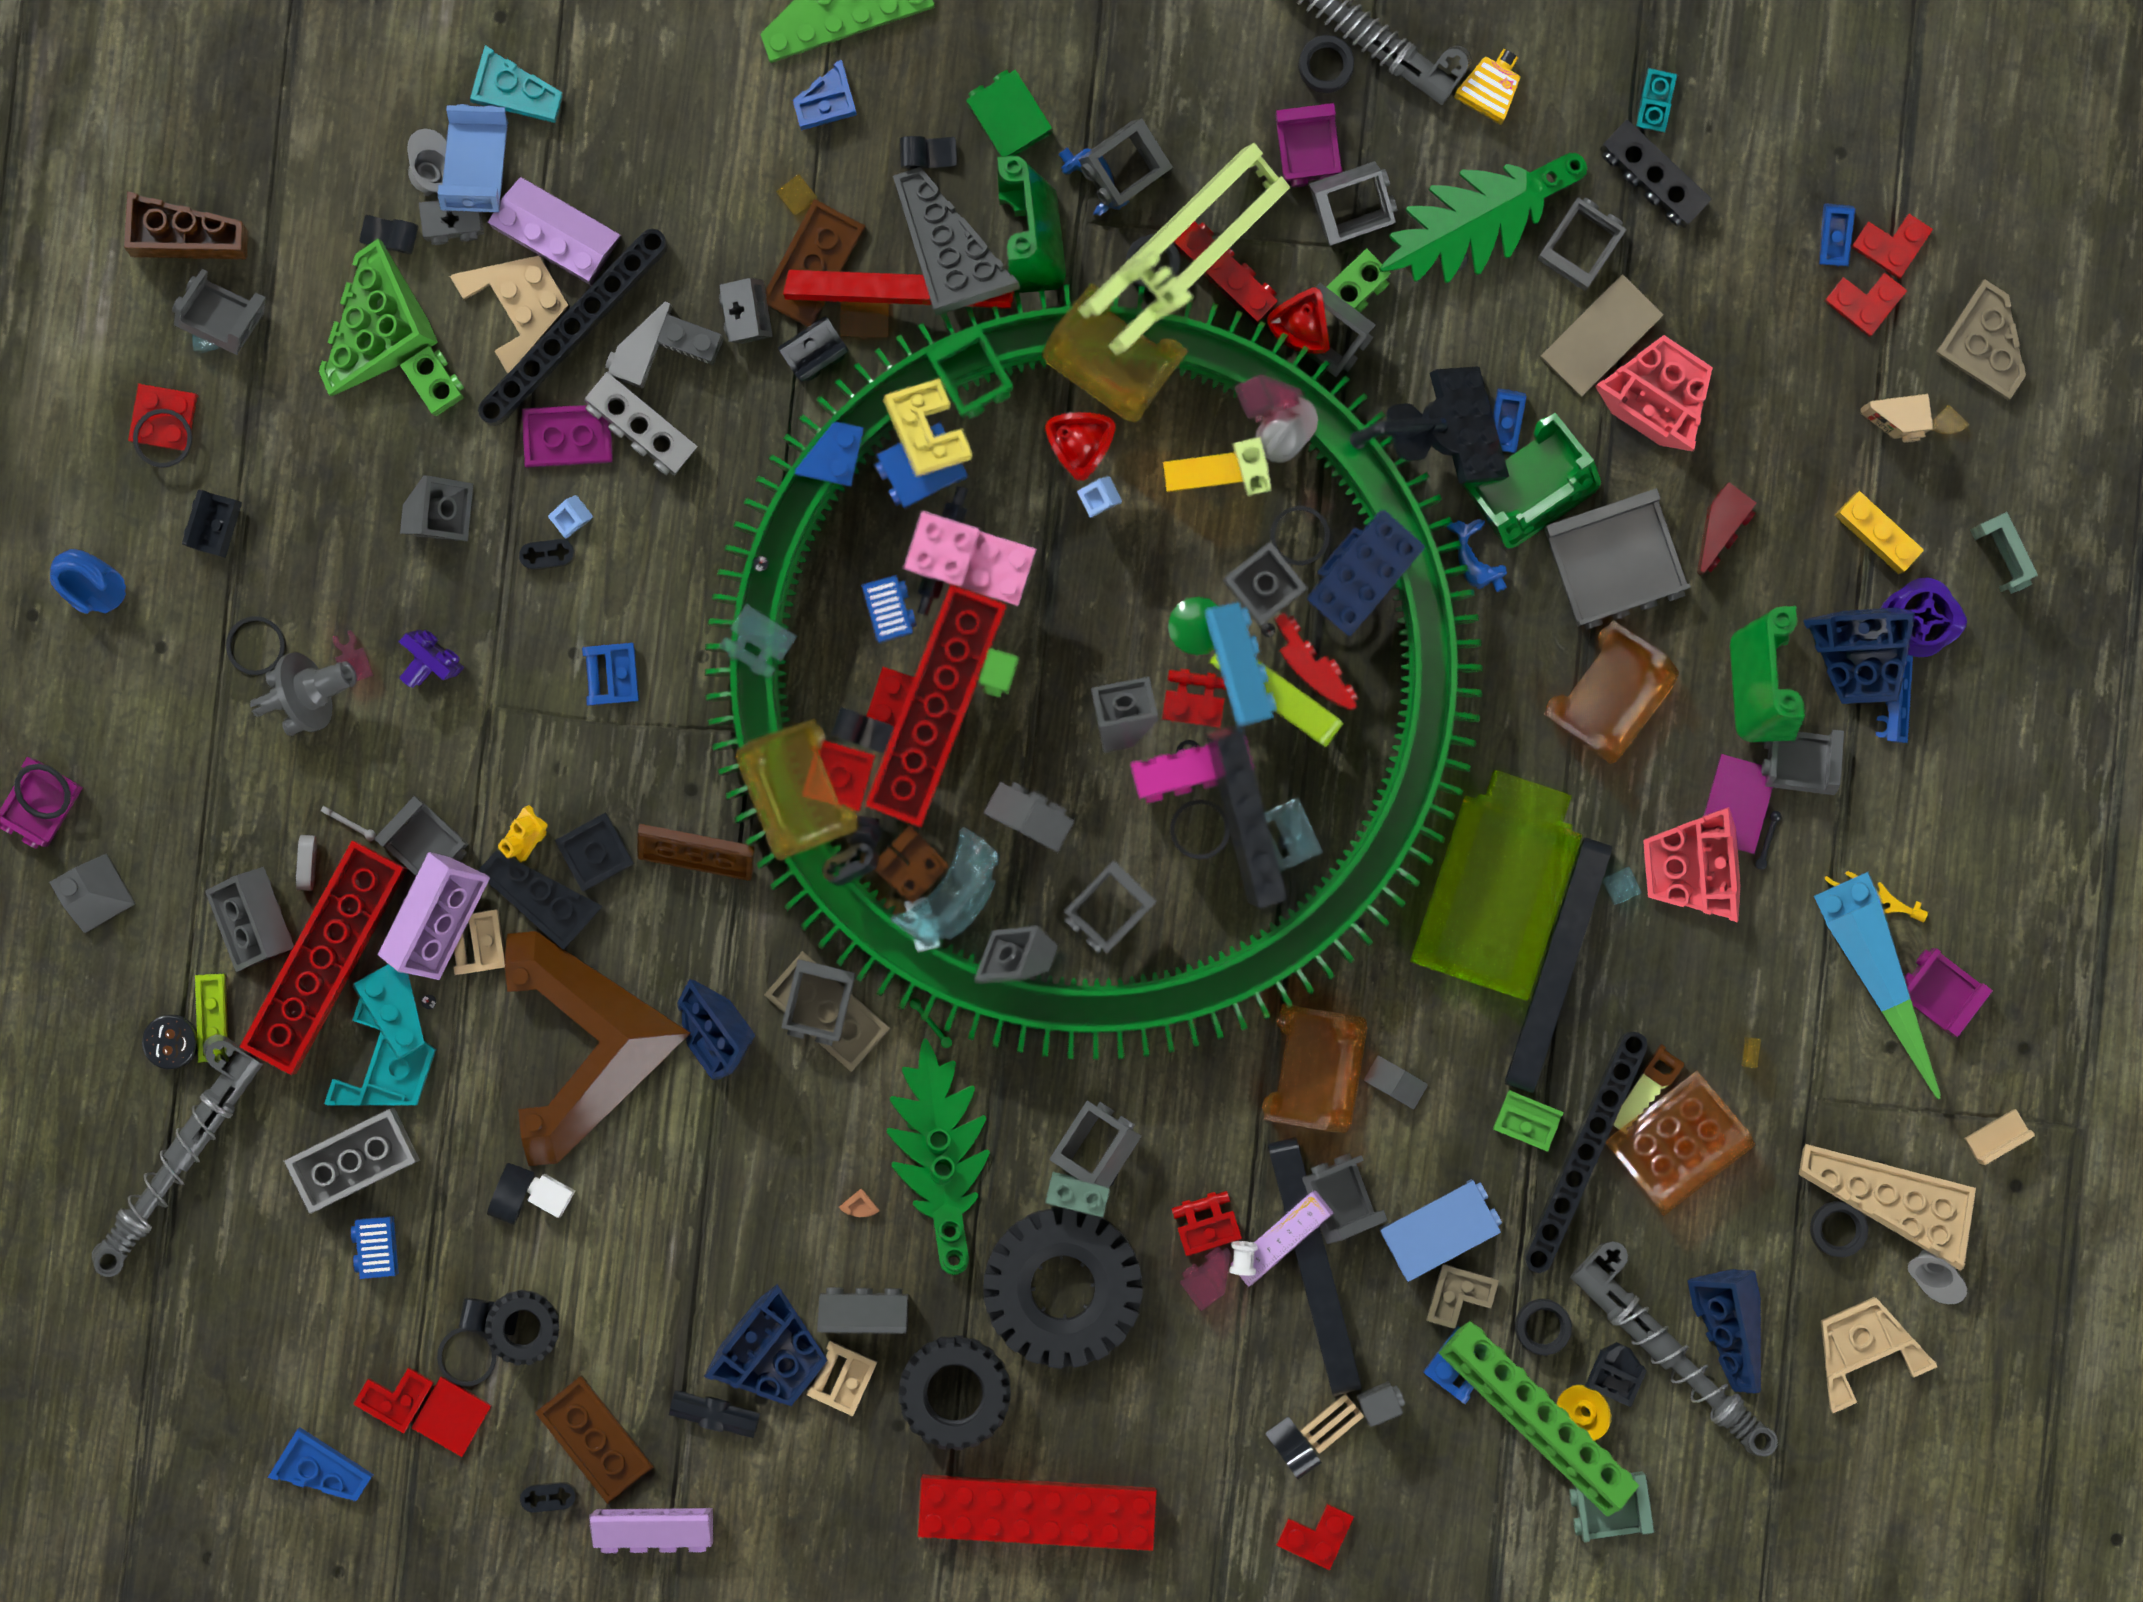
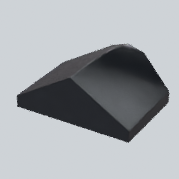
[1585,1342,1647,1407]

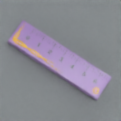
[1231,1190,1334,1287]

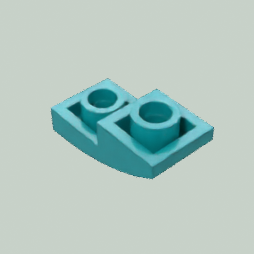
[1636,68,1677,132]

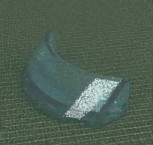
[890,827,999,947]

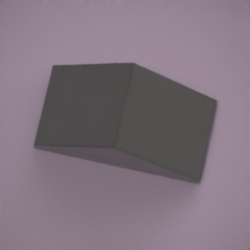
[1363,1055,1428,1110]

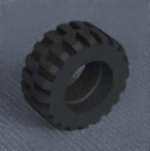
[898,1335,1011,1451]

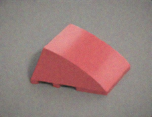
[1595,335,1713,451]
[1643,807,1741,922]

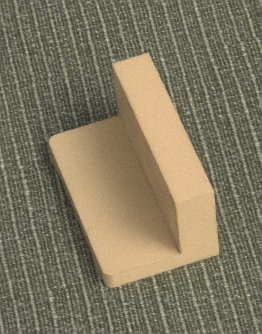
[1964,1109,2035,1165]

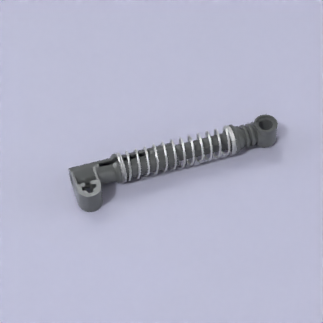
[1298,0,1472,106]

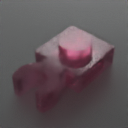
[333,630,374,682]

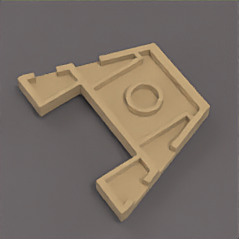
[450,255,570,373]
[1821,1297,1937,1413]

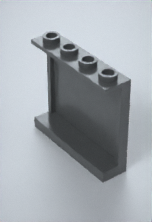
[1544,488,1691,630]

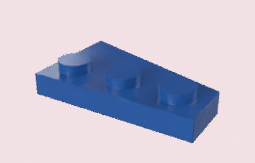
[268,1427,374,1501]

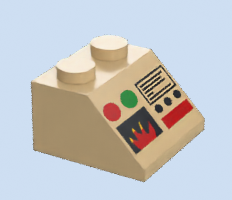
[1861,394,1933,443]

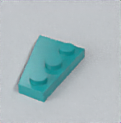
[470,45,563,123]

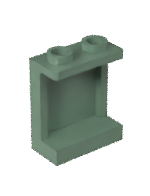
[1970,512,2038,594]
[1046,1171,1109,1217]
[1569,1471,1654,1542]

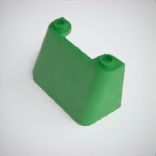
[997,156,1066,293]
[1462,413,1601,549]
[1730,606,1804,742]

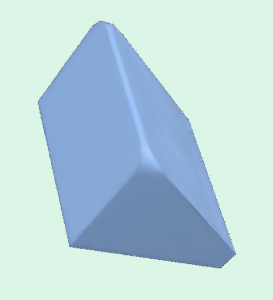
[1077,476,1122,518]
[548,495,593,539]

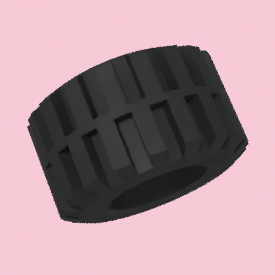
[485,1290,559,1366]

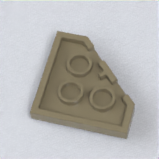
[1935,279,2026,401]

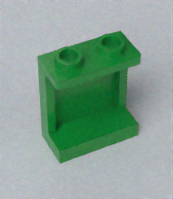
[966,69,1053,157]

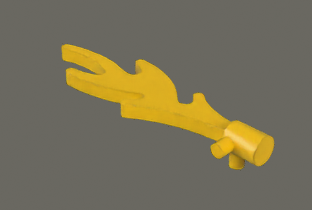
[1824,871,1928,923]

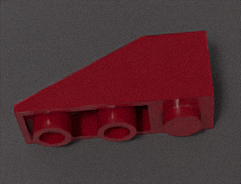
[1697,482,1756,575]

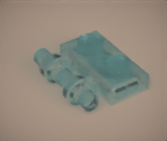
[720,604,797,679]

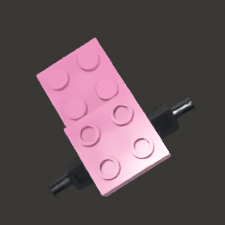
[904,486,1036,616]

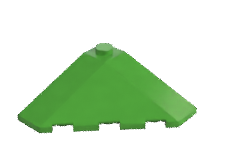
[319,239,438,396]

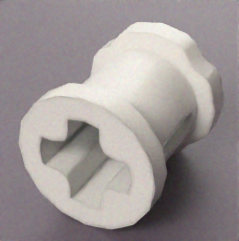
[1230,1241,1258,1276]

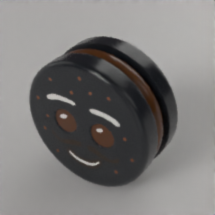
[142,1015,198,1069]

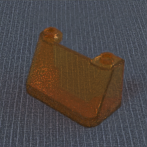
[1544,620,1679,764]
[1263,1004,1367,1133]

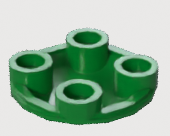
[1168,597,1219,656]

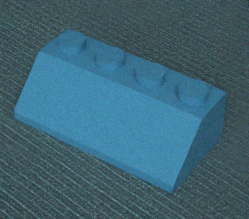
[1204,602,1276,728]

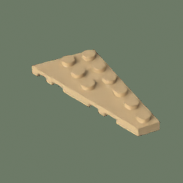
[1799,1144,1976,1271]

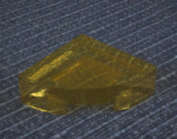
[1932,404,1970,434]

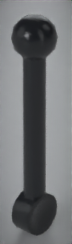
[1755,811,1782,870]

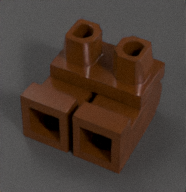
[874,826,949,904]

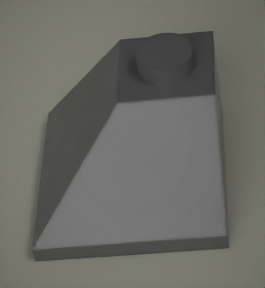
[400,475,473,541]
[1091,677,1159,753]
[49,854,136,933]
[975,926,1058,983]

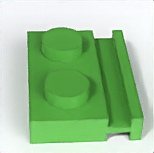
[1493,1090,1564,1152]

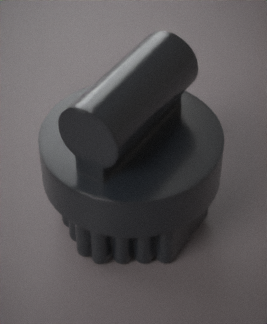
[847,815,881,849]

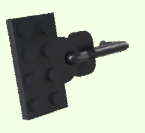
[1350,366,1509,484]

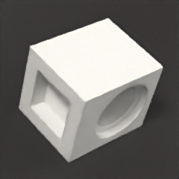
[527,1174,575,1218]

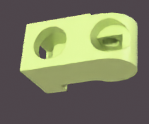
[1232,437,1271,496]

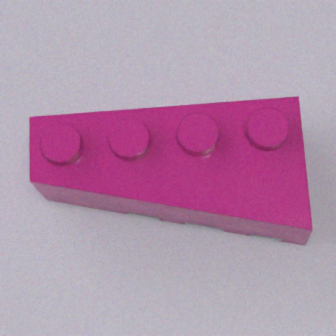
[1130,735,1254,804]

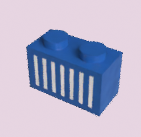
[862,576,917,644]
[351,1216,399,1279]

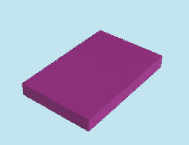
[522,404,613,468]
[1703,754,1773,854]

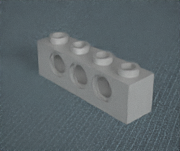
[584,372,698,476]

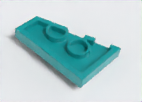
[353,964,424,1060]

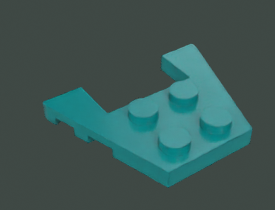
[324,998,436,1105]

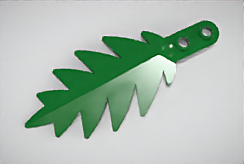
[1379,153,1587,283]
[886,1038,990,1275]

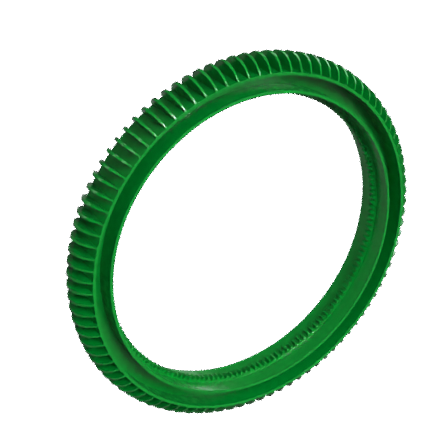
[705,283,1483,1060]

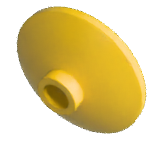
[1557,1385,1611,1441]

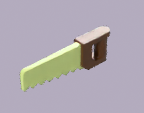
[1614,1044,1685,1134]

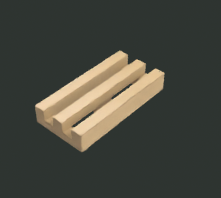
[1300,1394,1364,1454]

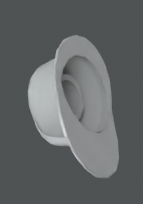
[407,128,447,196]
[1256,397,1318,462]
[1908,1249,1967,1304]

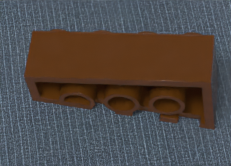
[124,191,248,259]

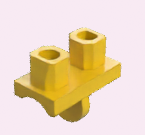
[498,805,548,863]

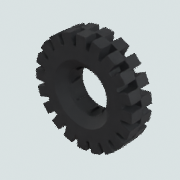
[983,1207,1143,1369]

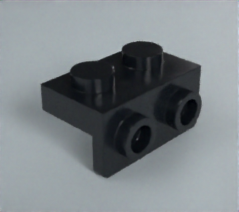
[778,316,849,382]
[182,489,242,558]

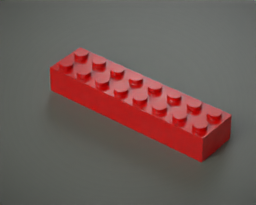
[865,584,1007,828]
[239,840,408,1075]
[918,1474,1156,1551]

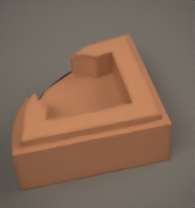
[839,1188,880,1217]

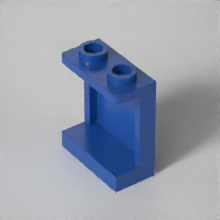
[875,423,968,510]

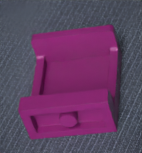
[1275,103,1343,187]
[0,757,83,849]
[1904,948,1993,1037]

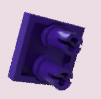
[399,629,464,688]

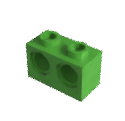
[1327,248,1391,312]
[400,346,464,417]
[979,648,1019,698]

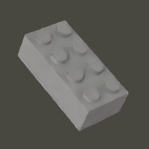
[284,1108,420,1214]

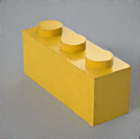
[1834,491,1924,574]

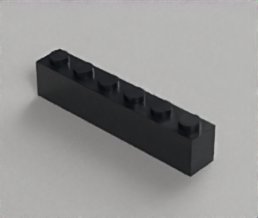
[1205,726,1287,908]

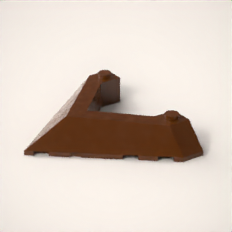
[505,931,691,1166]

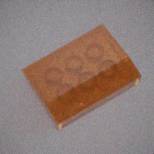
[1606,1071,1756,1216]

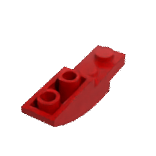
[1273,612,1358,711]

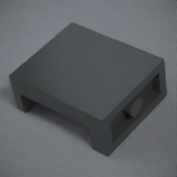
[172,269,266,355]
[1761,730,1844,795]
[374,796,469,876]
[1302,1153,1388,1244]

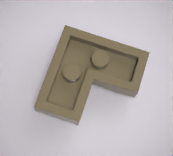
[1426,1264,1499,1329]

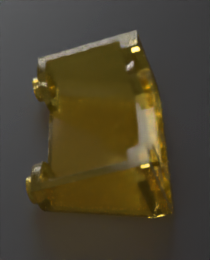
[1042,282,1188,422]
[736,719,858,860]

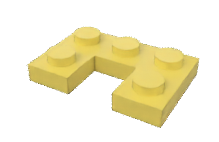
[884,378,972,477]

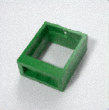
[927,325,1014,419]

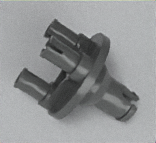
[250,652,357,736]

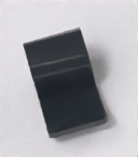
[899,136,957,169]
[359,215,419,254]
[831,707,894,754]
[487,1163,534,1225]
[459,1297,519,1335]
[1266,1417,1322,1480]

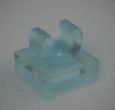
[1603,866,1642,905]

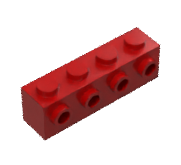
[1173,221,1278,326]

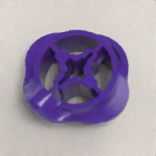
[1880,578,1967,657]

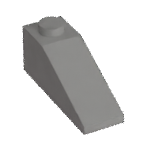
[605,302,673,389]

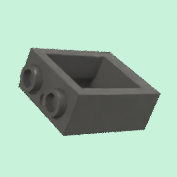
[1078,118,1173,208]
[1309,161,1398,246]
[1537,198,1627,291]
[1307,283,1375,377]
[1064,861,1156,953]
[781,959,856,1046]
[1049,1101,1142,1188]

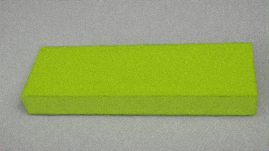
[195,974,229,1063]

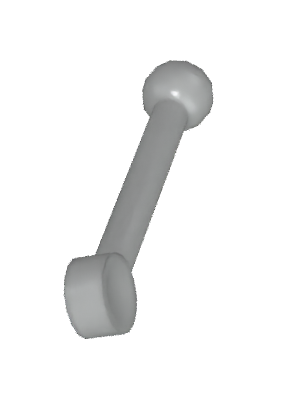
[321,806,376,841]

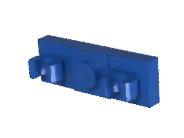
[1876,655,1913,743]

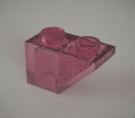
[1234,374,1304,422]
[1180,1246,1231,1311]

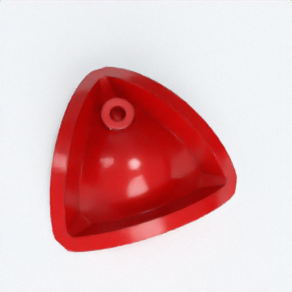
[1267,287,1330,354]
[1045,412,1116,481]

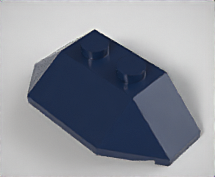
[677,979,755,1080]

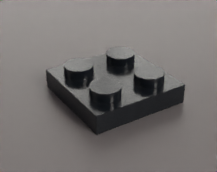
[554,812,635,892]

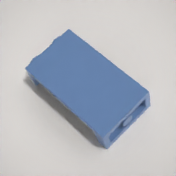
[438,104,508,212]
[1379,1179,1502,1282]

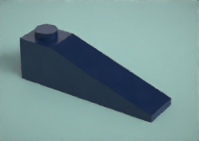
[1688,1269,1761,1393]

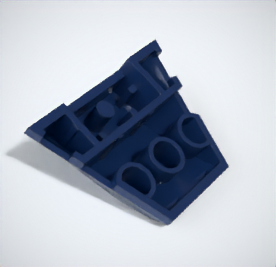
[1803,607,1915,704]
[704,1284,828,1406]

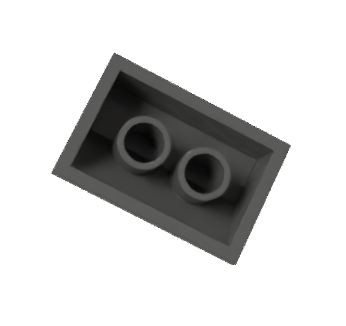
[205,867,294,972]
[817,1287,909,1333]

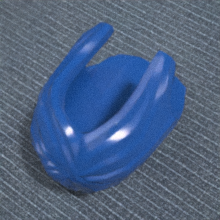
[50,549,126,614]

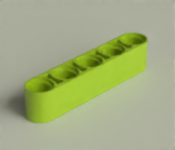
[1209,653,1343,747]

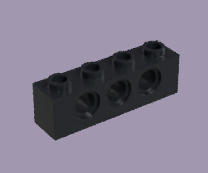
[1600,120,1712,229]

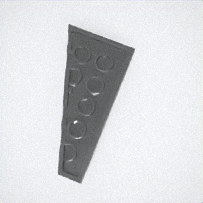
[893,167,1020,316]

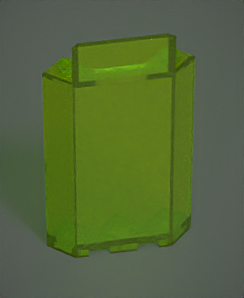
[1410,770,1583,1001]

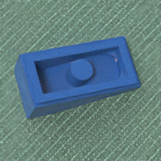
[1819,204,1855,266]
[1493,389,1527,453]

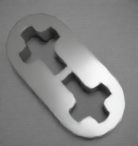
[296,835,317,891]

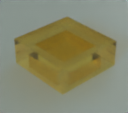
[776,174,817,216]
[1742,1037,1761,1068]

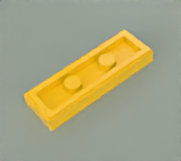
[1163,453,1243,492]

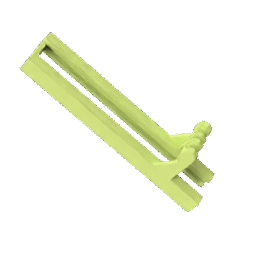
[1078,143,1290,355]

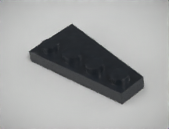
[478,850,603,950]

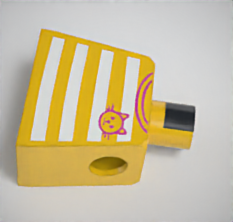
[1454,49,1520,125]

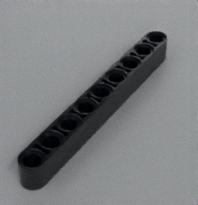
[478,228,668,426]
[1505,837,1612,1093]
[1523,1032,1648,1273]
[1267,1137,1362,1397]

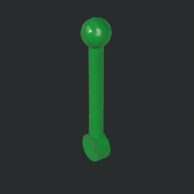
[910,998,952,1048]

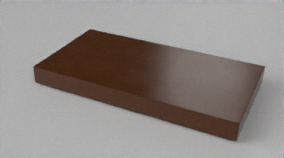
[765,199,866,327]
[637,824,755,881]
[535,1375,654,1504]

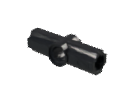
[669,1390,760,1438]

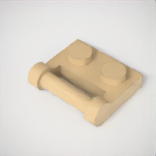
[453,910,505,975]
[806,1340,877,1416]

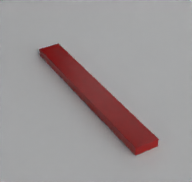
[783,270,1014,308]

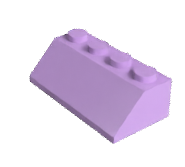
[488,177,621,286]
[378,852,490,980]
[590,1508,713,1553]

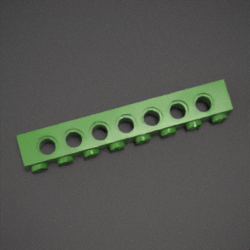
[1439,1321,1640,1517]

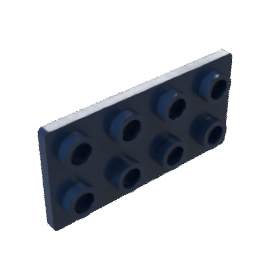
[1307,509,1425,636]

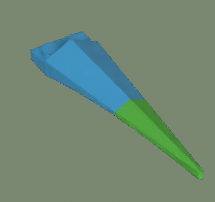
[1814,872,1941,1099]

